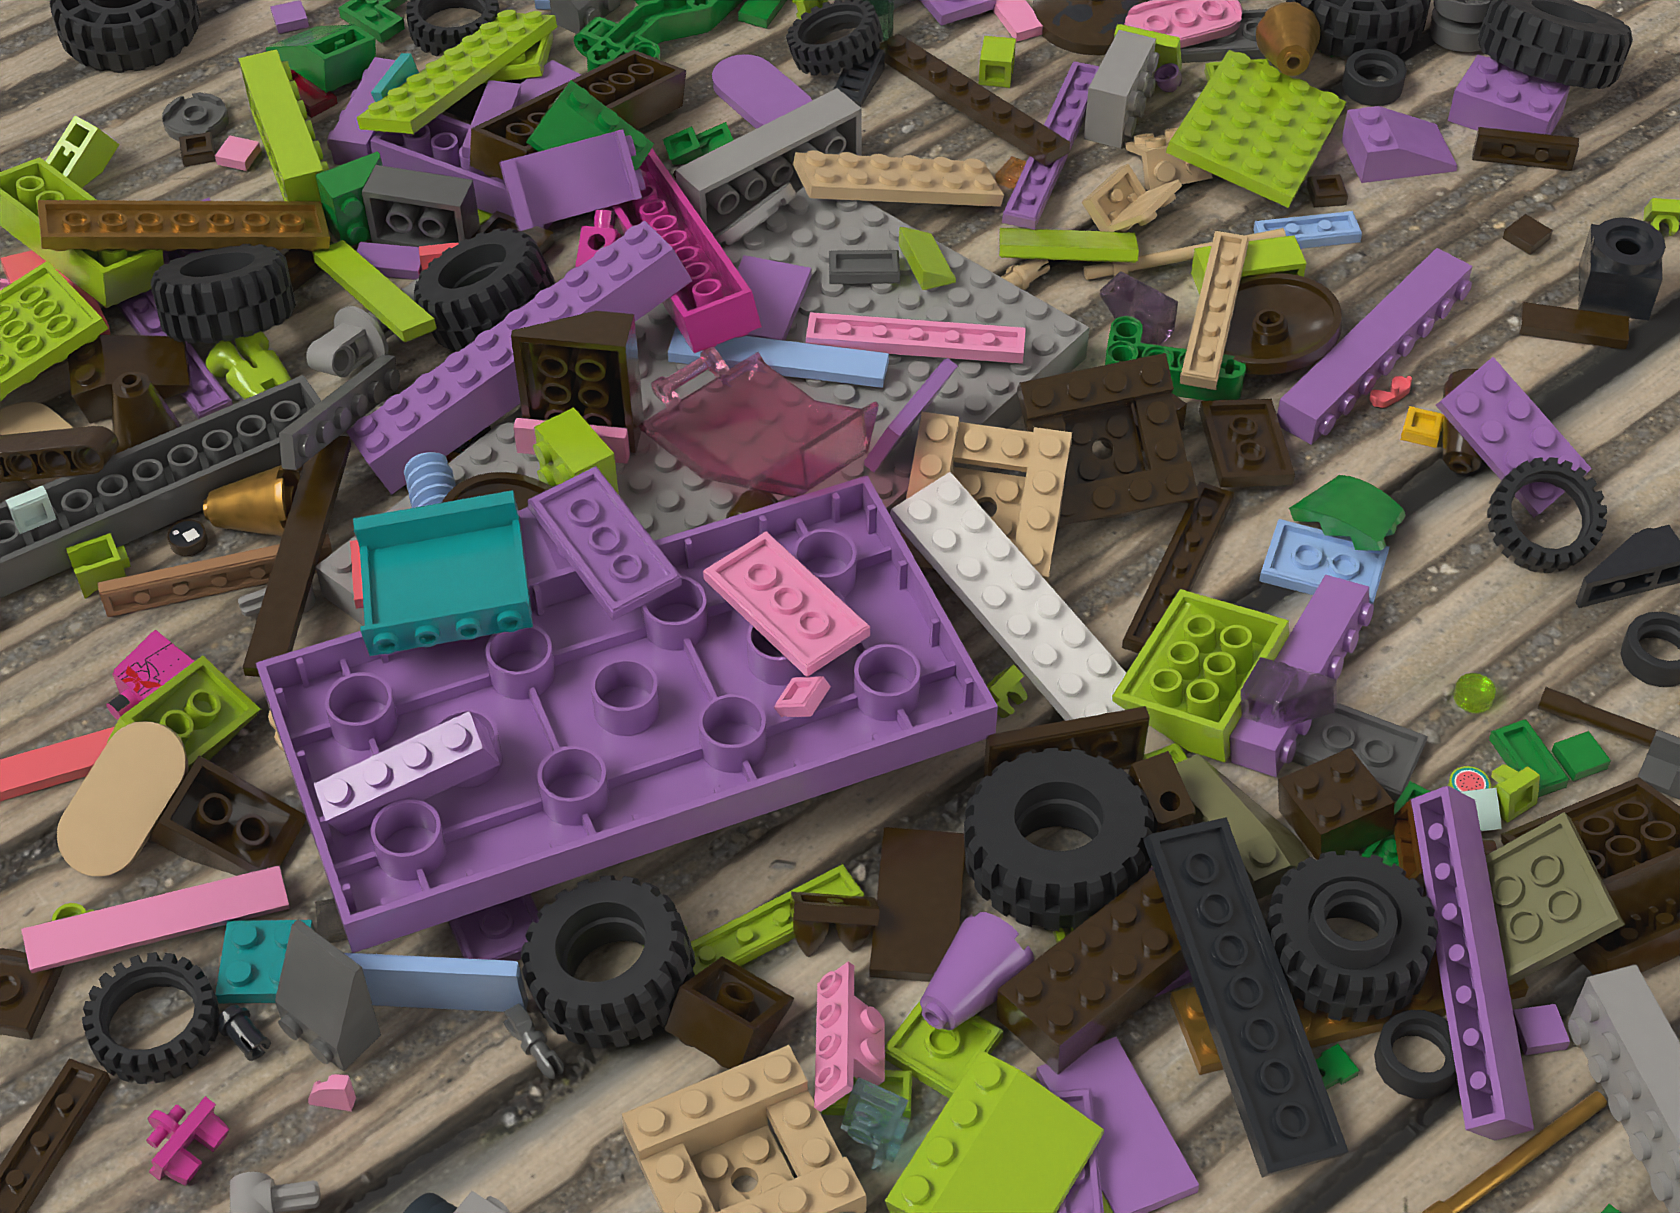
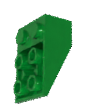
[266,24,376,93]

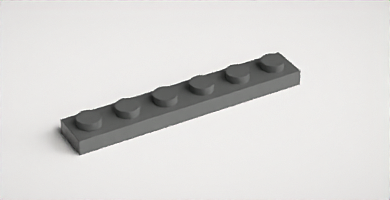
[279,354,400,470]

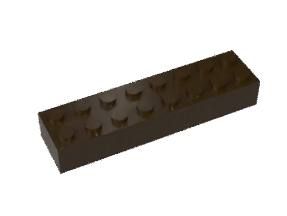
[470,50,686,180]

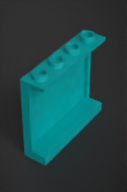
[353,490,533,656]

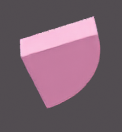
[308,1074,356,1112]

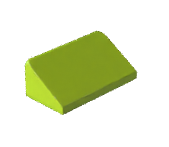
[899,227,956,290]

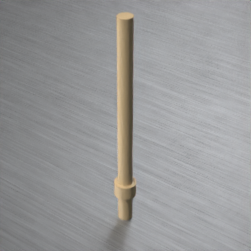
[1084,228,1286,280]

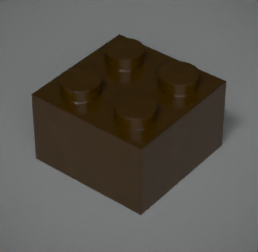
[1278,748,1394,860]

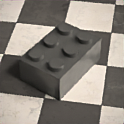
[362,165,480,247]

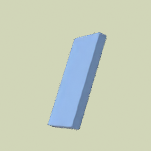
[345,953,528,1012]

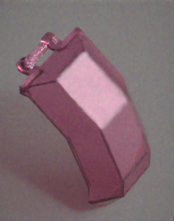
[638,347,879,498]

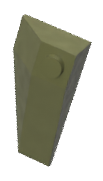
[1175,754,1310,900]

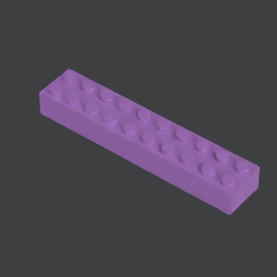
[346,221,692,495]

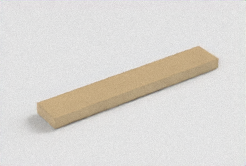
[1180,231,1249,390]

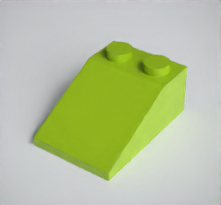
[107,655,260,774]

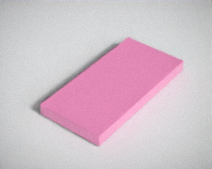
[703,532,870,677]

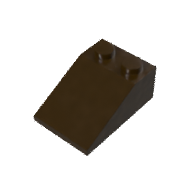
[68,335,193,424]
[149,756,307,876]

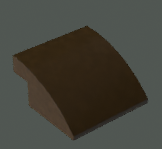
[1501,777,1680,975]

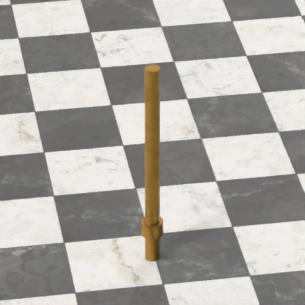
[1422,1091,1607,1213]

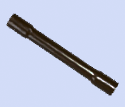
[1537,687,1680,748]

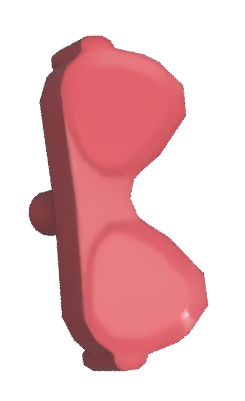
[1369,376,1412,408]

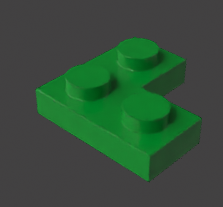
[338,0,407,43]

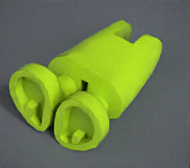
[206,331,292,399]

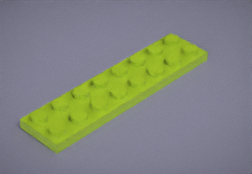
[357,10,558,134]

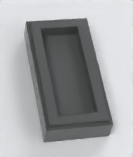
[829,250,900,284]

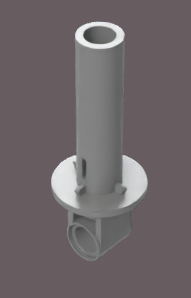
[307,278,419,377]

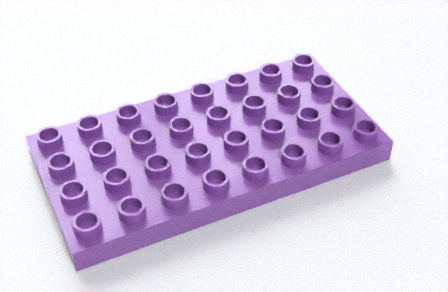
[256,475,998,953]

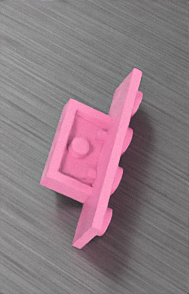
[814,961,885,1112]

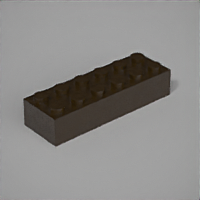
[997,869,1189,1075]

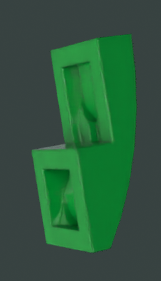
[662,122,734,165]

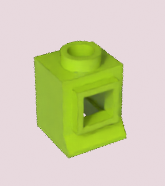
[66,533,131,599]

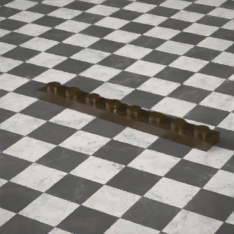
[879,33,1070,166]

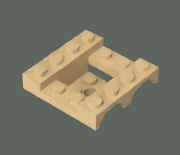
[900,412,1072,584]
[622,1045,866,1213]

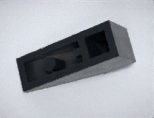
[1575,525,1680,608]

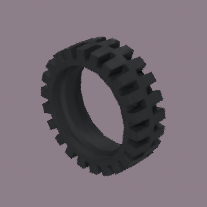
[406,0,500,56]
[786,0,883,76]
[1487,457,1607,573]
[82,952,220,1084]

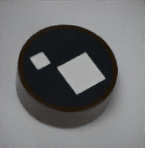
[167,519,208,556]

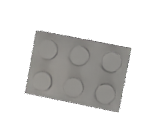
[1084,30,1159,148]

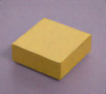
[1400,406,1443,448]

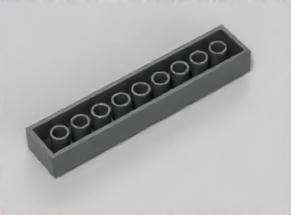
[0,375,321,598]

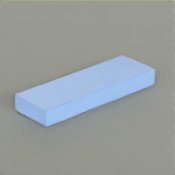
[1253,211,1362,249]

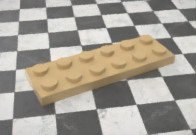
[793,150,1004,207]

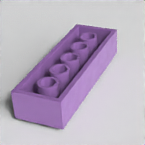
[370,114,554,230]

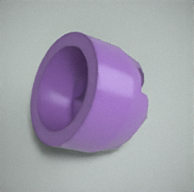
[1154,63,1182,92]

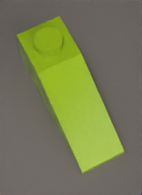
[46,116,120,188]

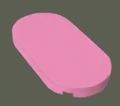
[1124,0,1243,48]

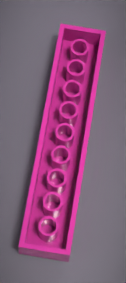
[602,148,762,353]

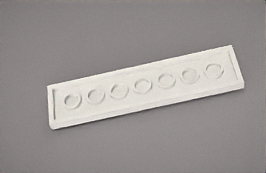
[890,472,1126,721]

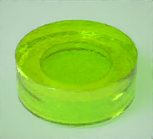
[1453,673,1496,713]

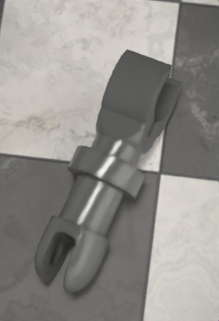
[503,1004,564,1079]

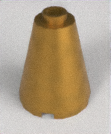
[1256,2,1320,76]
[203,465,303,536]

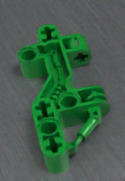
[574,0,743,72]

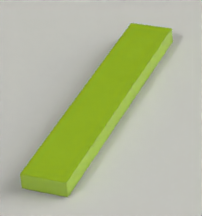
[312,240,436,342]
[691,864,864,975]

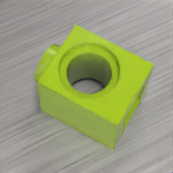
[979,35,1016,88]

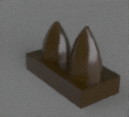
[789,891,880,957]

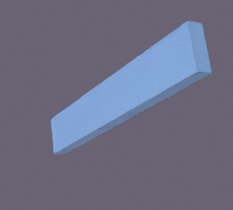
[668,327,889,388]

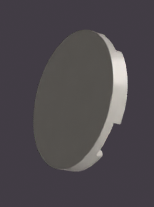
[714,183,796,248]

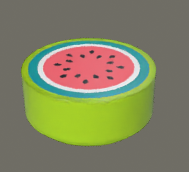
[1448,766,1491,792]

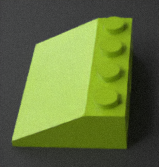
[1112,589,1289,763]
[885,1050,1104,1213]

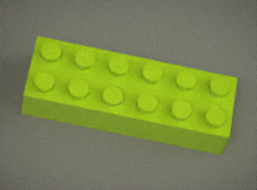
[238,49,329,204]
[0,157,164,308]

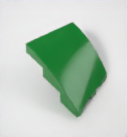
[1289,475,1406,551]

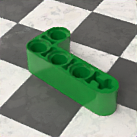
[1105,316,1246,401]

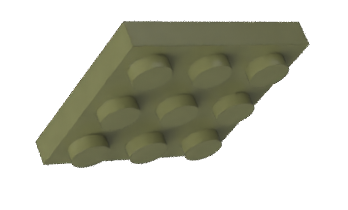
[1485,812,1625,986]

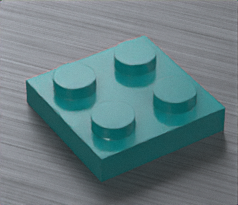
[215,920,315,1004]

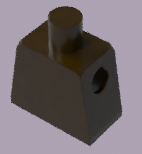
[1128,751,1196,833]

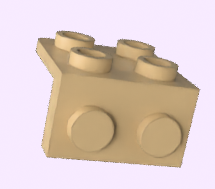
[1125,127,1212,190]
[1082,164,1182,232]

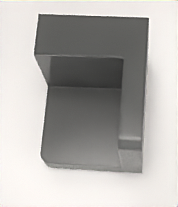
[1638,730,1680,800]

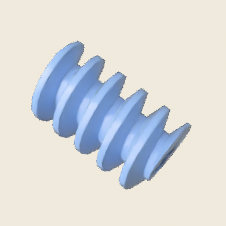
[404,452,456,508]

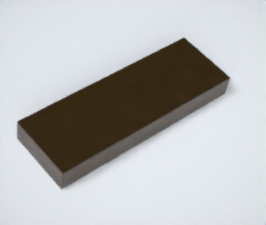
[1472,127,1579,171]
[1519,302,1629,349]

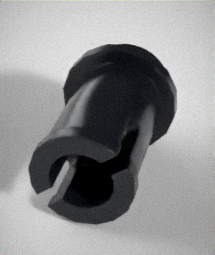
[217,1005,271,1061]

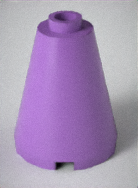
[920,912,1035,1030]

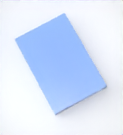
[1259,519,1390,604]

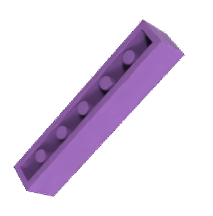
[1230,574,1374,777]

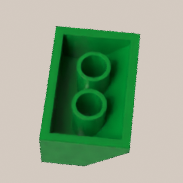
[526,80,654,170]

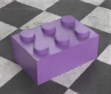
[1448,54,1570,135]

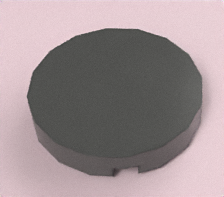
[162,92,229,141]

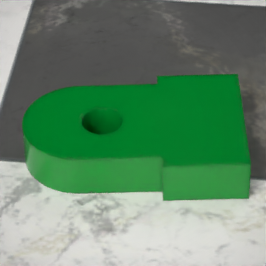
[1316,1044,1360,1090]

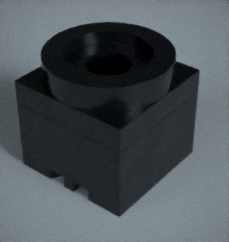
[1578,217,1666,321]

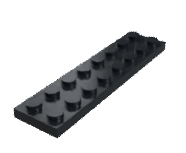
[1143,817,1349,1178]

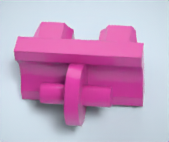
[146,1096,229,1186]

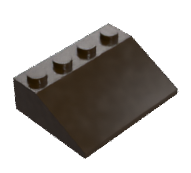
[511,311,644,453]

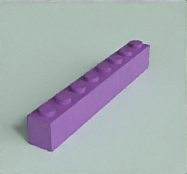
[1277,248,1473,445]
[1411,785,1534,1141]

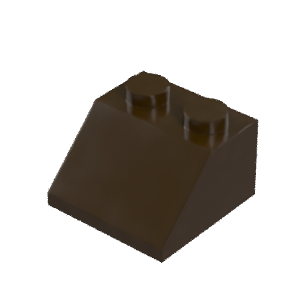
[665,956,794,1069]

